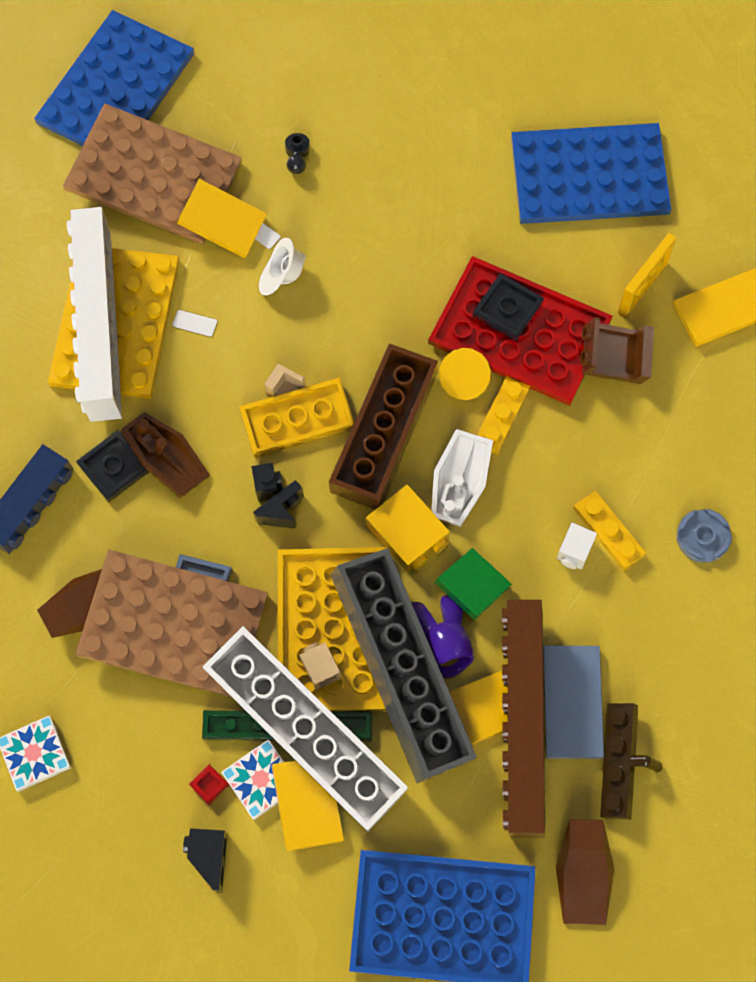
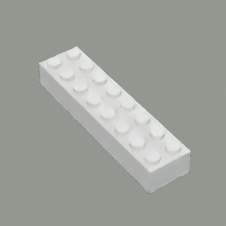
[67,207,122,422]
[203,626,408,832]

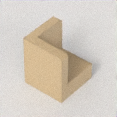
[264,364,306,397]

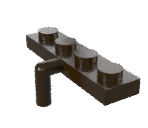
[600,703,663,820]

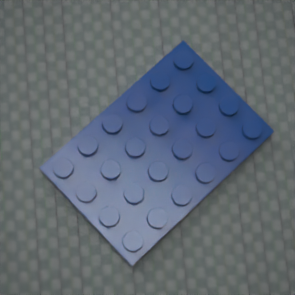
[34,10,195,146]
[511,123,671,224]
[349,850,536,982]

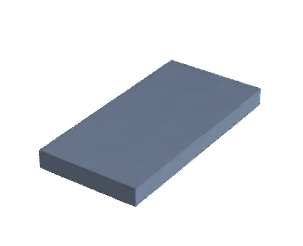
[543,646,604,759]

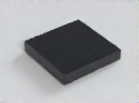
[472,273,544,342]
[76,430,149,503]

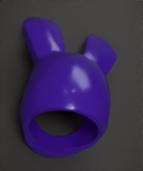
[411,594,475,679]

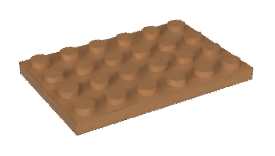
[63,103,242,245]
[75,549,268,698]

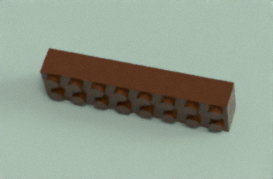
[502,600,545,838]

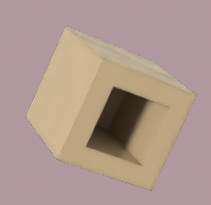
[300,642,341,690]

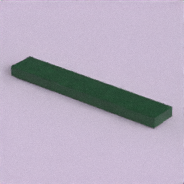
[202,710,372,741]

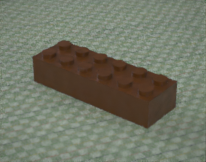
[329,343,438,509]

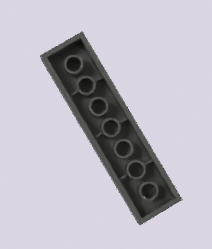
[331,548,477,784]

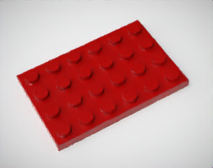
[428,256,613,406]

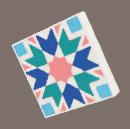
[0,715,71,792]
[221,739,284,820]

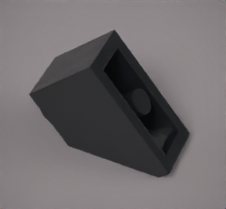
[183,828,228,893]

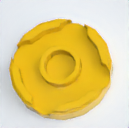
[439,348,492,401]

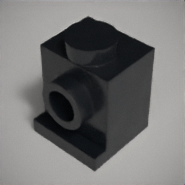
[251,463,283,502]

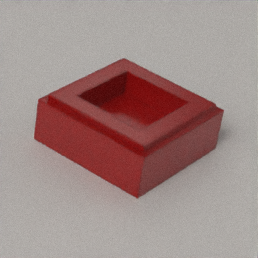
[189,764,230,806]

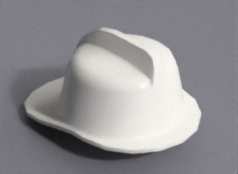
[259,238,306,296]

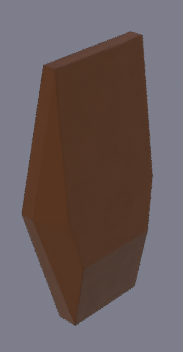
[121,412,209,498]
[37,569,102,638]
[555,819,614,925]

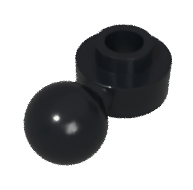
[285,133,310,174]

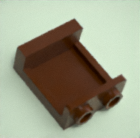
[580,317,654,384]

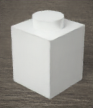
[557,523,597,570]

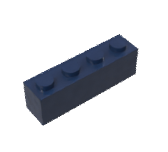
[0,444,74,554]

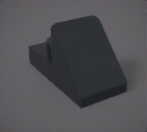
[253,480,304,528]

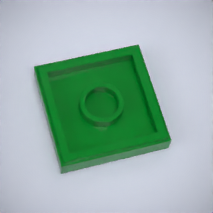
[435,548,512,621]

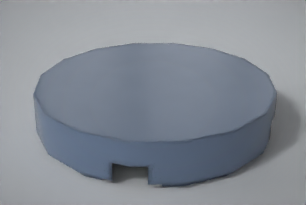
[676,509,732,563]

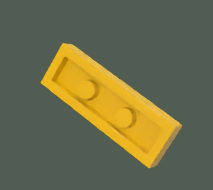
[477,376,530,455]
[573,490,646,571]

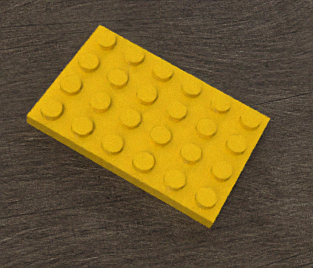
[48,248,179,399]
[278,547,387,712]

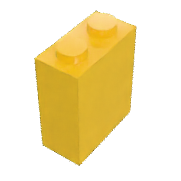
[366,485,450,573]

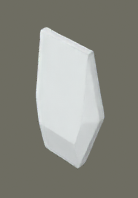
[432,429,493,527]

